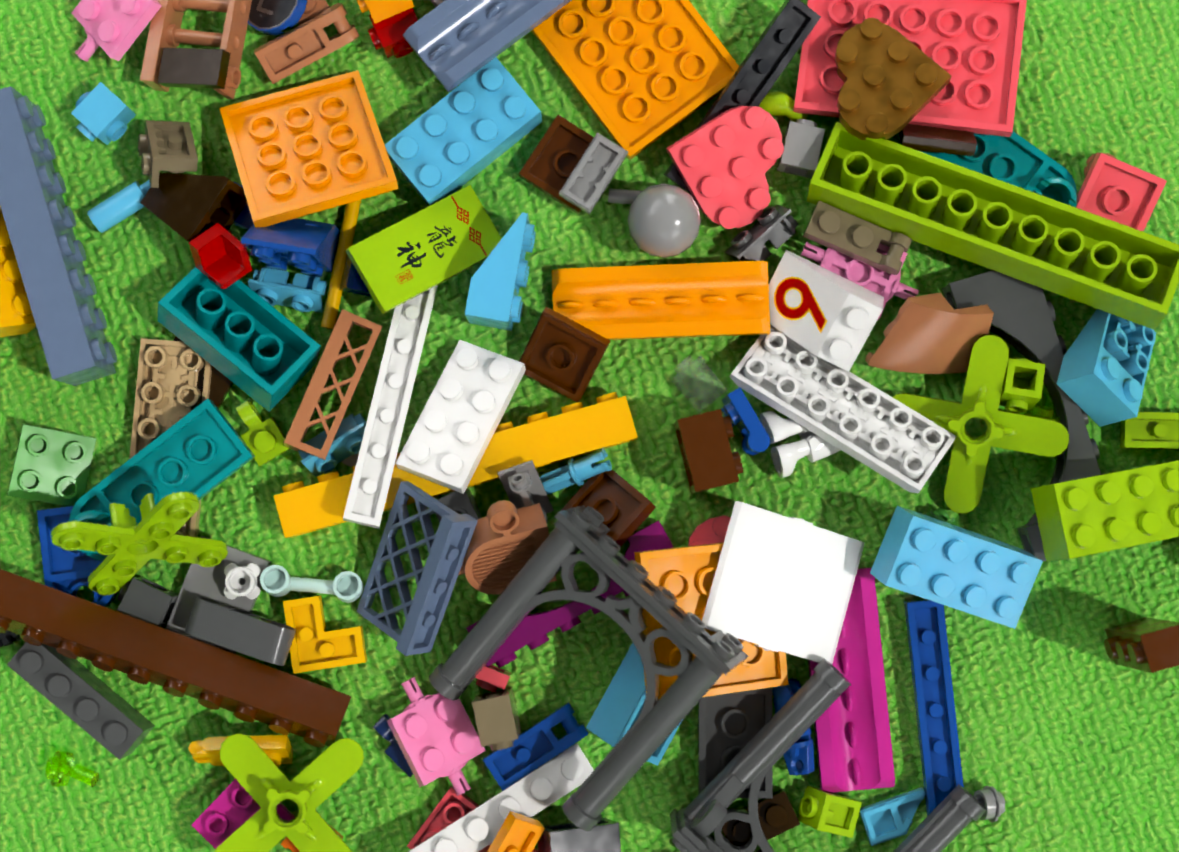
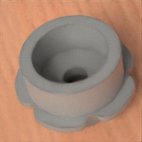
[973,786,1005,823]

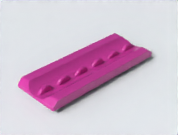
[808,568,895,793]

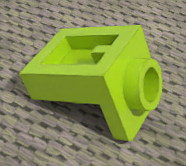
[798,786,862,838]

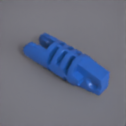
[772,678,815,775]

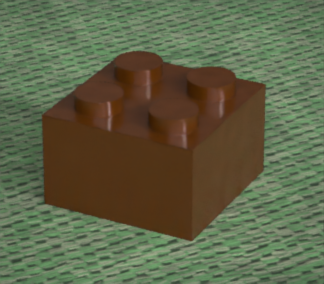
[674,409,743,494]

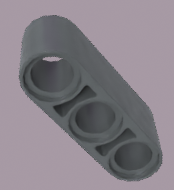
[185,596,296,666]

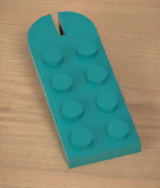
[893,131,1077,207]
[69,398,255,561]

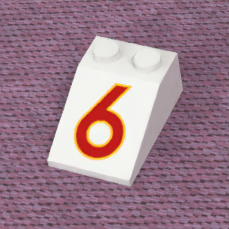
[769,250,884,372]

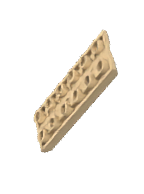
[129,338,212,537]

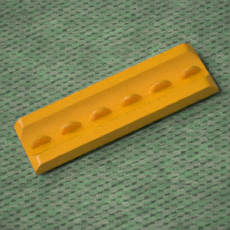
[552,261,770,340]

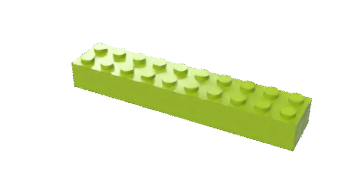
[807,121,1179,330]

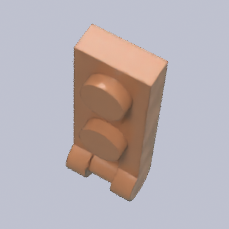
[254,3,359,84]

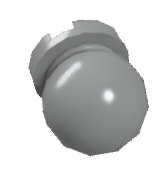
[628,183,701,258]

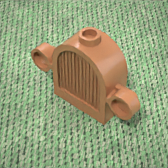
[459,501,557,595]

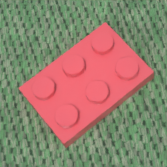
[1076,152,1167,232]

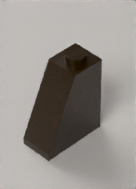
[140,173,247,242]

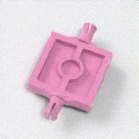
[72,0,162,62]
[800,241,919,321]
[387,677,486,796]

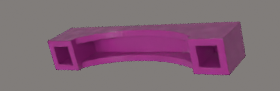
[466,520,674,668]

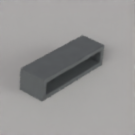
[7,642,155,760]

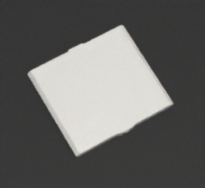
[702,501,865,664]

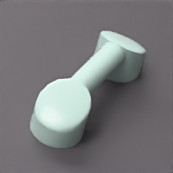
[260,565,363,603]

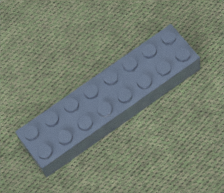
[0,86,117,386]

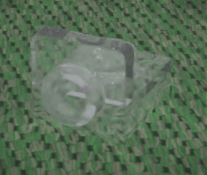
[672,355,728,414]

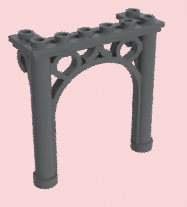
[429,505,748,831]
[670,658,987,852]

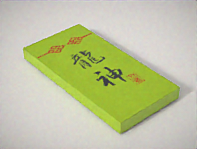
[345,185,502,314]

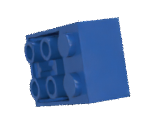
[241,218,340,277]

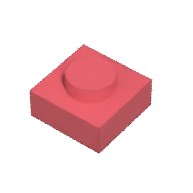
[475,665,511,692]

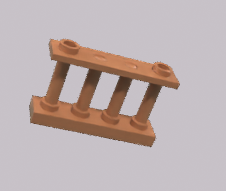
[140,0,252,100]

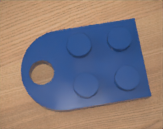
[37,506,118,607]

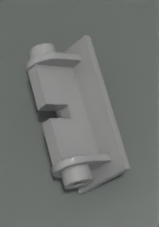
[497,460,554,523]

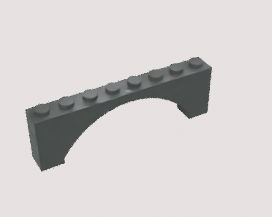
[942,270,1104,561]

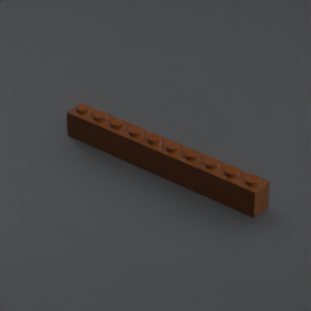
[0,569,351,748]

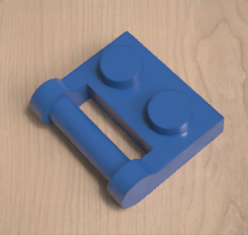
[721,387,770,456]

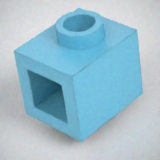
[71,82,136,145]

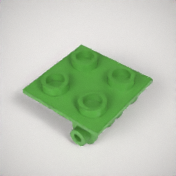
[7,424,97,506]

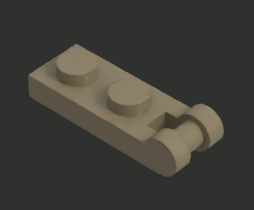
[803,201,912,275]

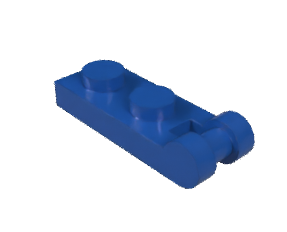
[483,702,589,791]

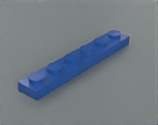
[904,600,964,816]

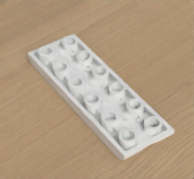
[730,325,957,494]

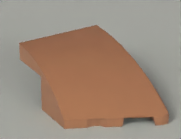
[865,293,994,374]

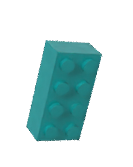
[158,267,321,412]

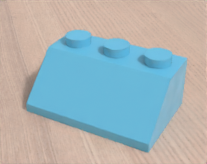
[586,643,683,766]

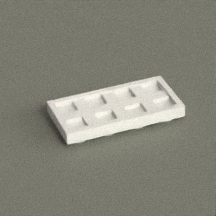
[396,340,526,494]

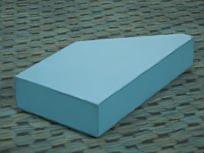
[859,787,926,846]

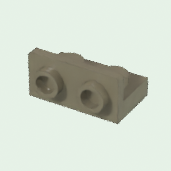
[138,120,198,188]

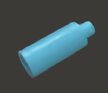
[87,180,151,233]

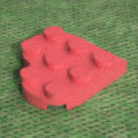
[666,105,784,229]

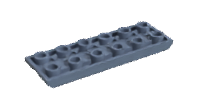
[403,0,572,93]

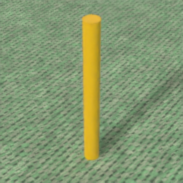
[321,200,361,330]

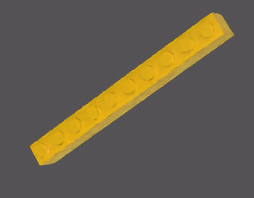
[274,392,638,538]

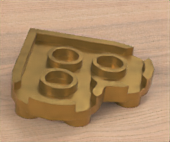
[835,18,951,140]

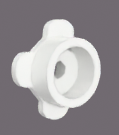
[224,563,261,600]

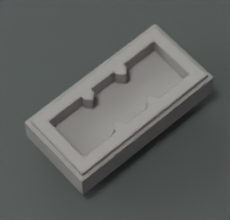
[559,132,628,215]

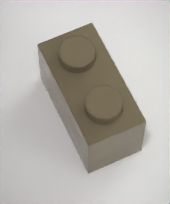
[472,688,521,751]

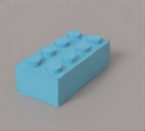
[385,57,542,206]
[870,505,1043,629]

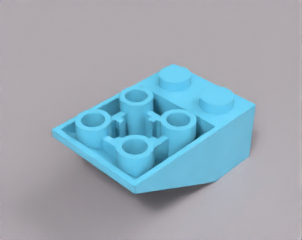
[464,212,536,331]
[1056,309,1156,427]

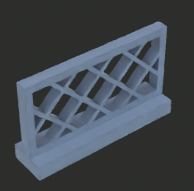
[356,481,478,656]

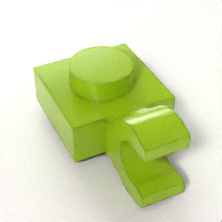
[236,401,290,467]

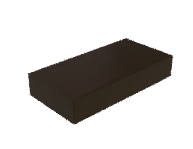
[158,48,231,89]
[899,124,977,156]

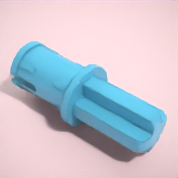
[540,448,612,494]

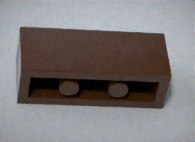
[1104,617,1179,673]

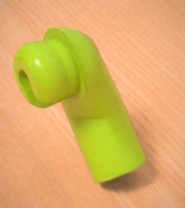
[758,91,808,122]

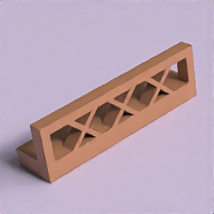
[284,309,383,460]

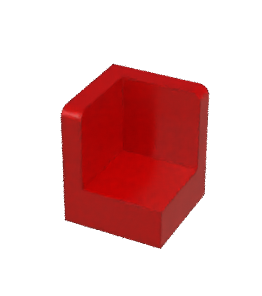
[188,223,252,289]

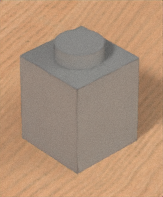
[777,119,825,178]

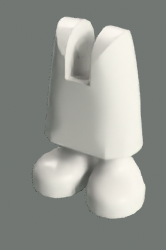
[760,411,841,478]

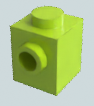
[999,358,1046,413]

